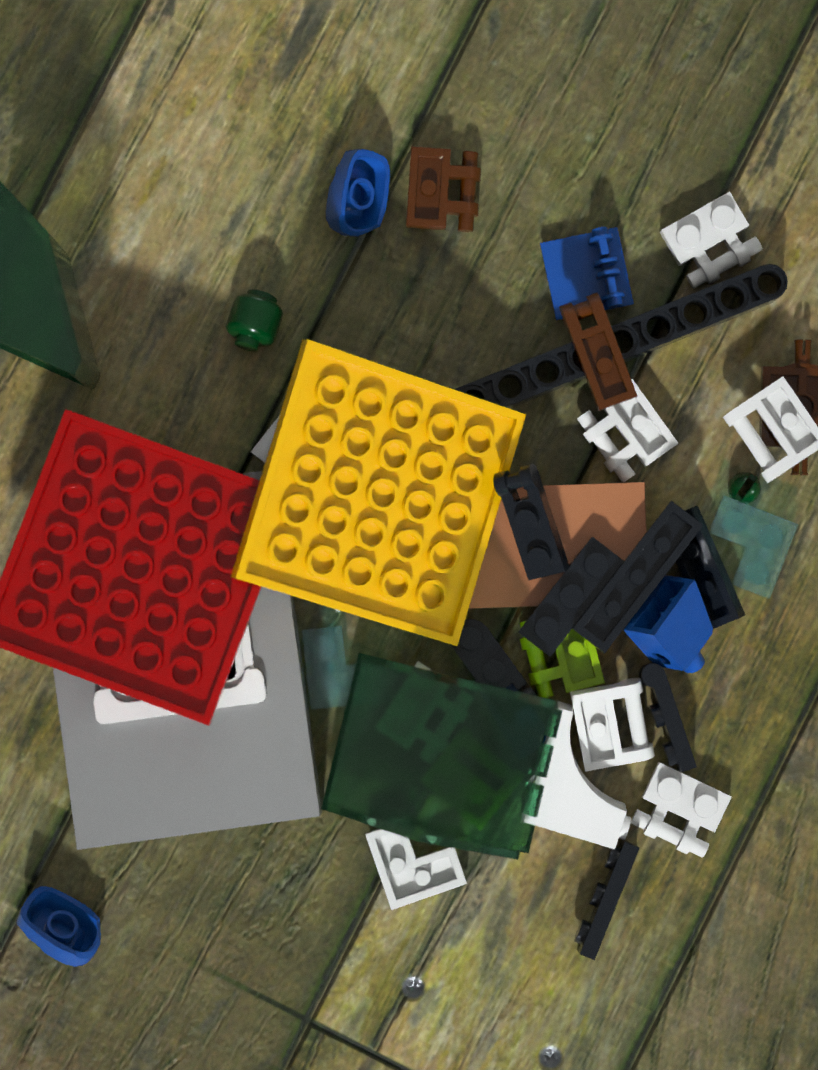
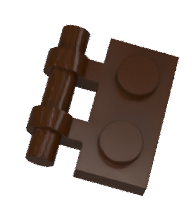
[406,147,481,232]

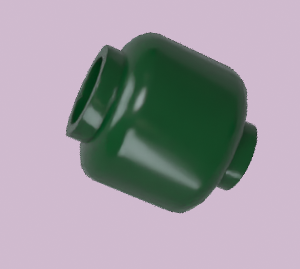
[226,289,283,352]

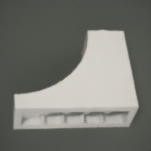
[522,701,631,849]

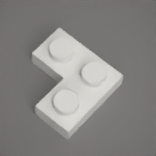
[365,820,467,910]

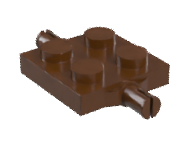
[760,339,818,476]

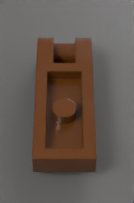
[559,292,637,411]

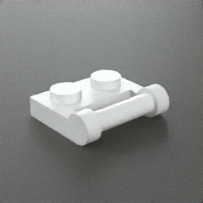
[723,376,818,484]
[570,678,655,772]

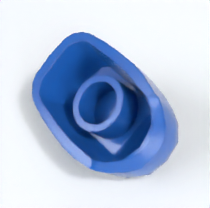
[325,149,390,236]
[16,886,101,967]

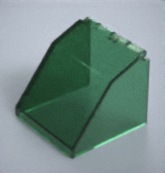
[0,181,101,391]
[321,653,563,860]

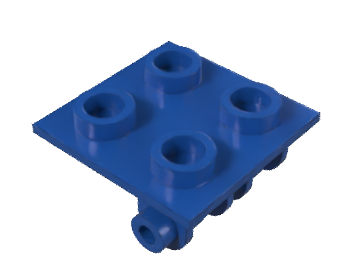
[540,227,634,320]

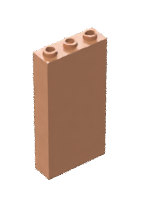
[469,482,646,609]

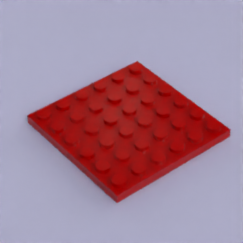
[0,409,262,726]

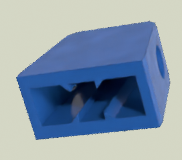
[623,575,713,673]

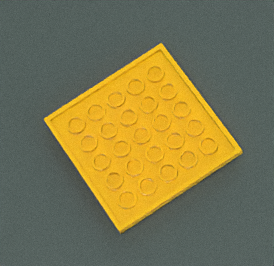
[231,339,526,646]

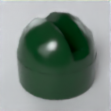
[728,472,761,504]

